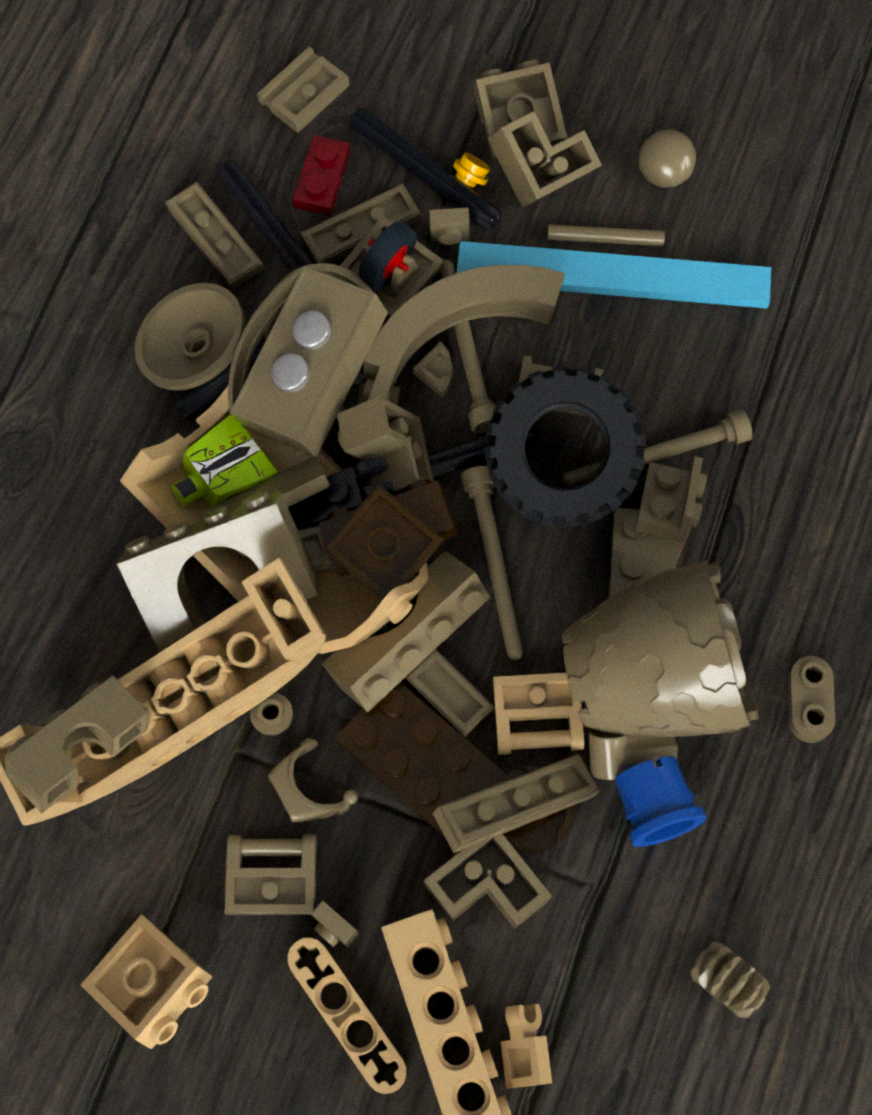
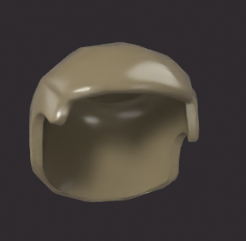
[638,129,696,188]

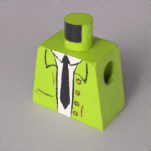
[172,414,278,507]

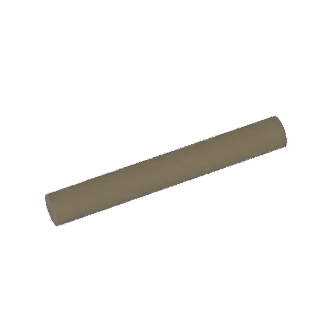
[547,224,665,246]

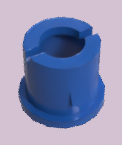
[615,756,707,847]

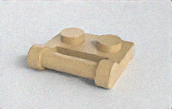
[493,673,584,755]

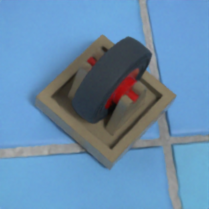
[340,215,444,319]

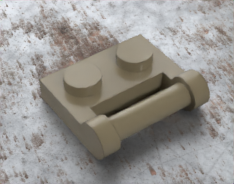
[224,834,317,915]

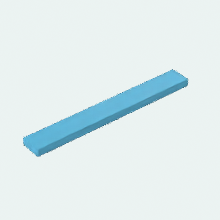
[456,241,771,308]

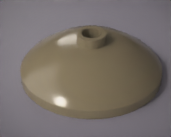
[135,283,246,390]

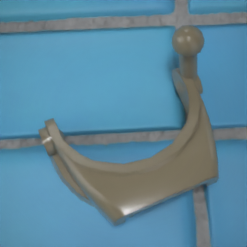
[267,737,358,822]

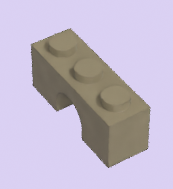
[4,676,148,813]

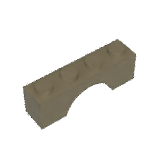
[322,551,490,712]

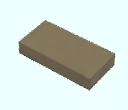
[405,649,495,739]

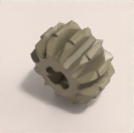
[690,942,770,1018]

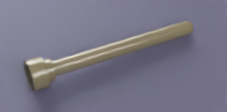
[440,260,496,434]
[562,409,753,487]
[460,466,523,660]

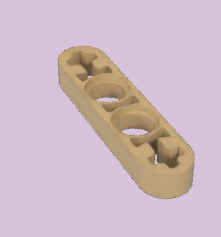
[288,938,407,1094]

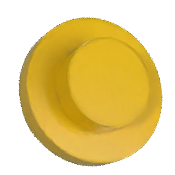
[453,153,490,187]

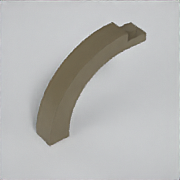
[361,265,565,402]

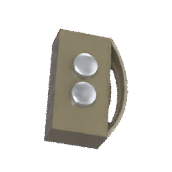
[228,266,388,458]

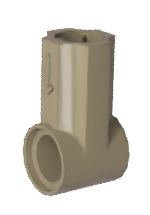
[589,728,678,780]

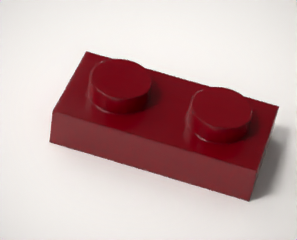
[293,135,351,216]

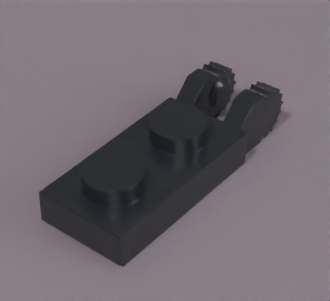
[288,457,395,531]

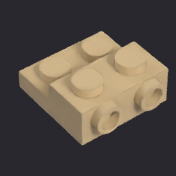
[81,914,212,1049]

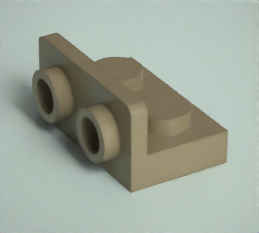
[635,456,707,543]

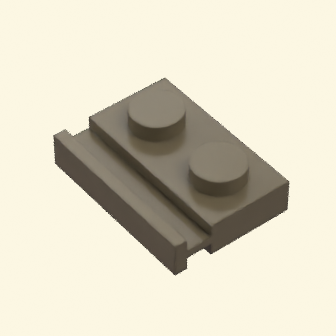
[257,46,349,133]

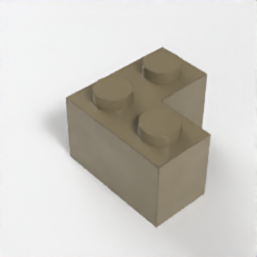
[487,111,602,208]
[337,396,434,496]
[424,834,552,929]

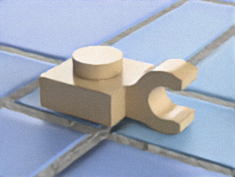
[501,1004,552,1089]

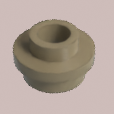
[250,693,293,735]

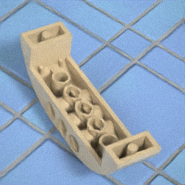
[0,558,326,825]

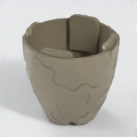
[562,560,759,737]

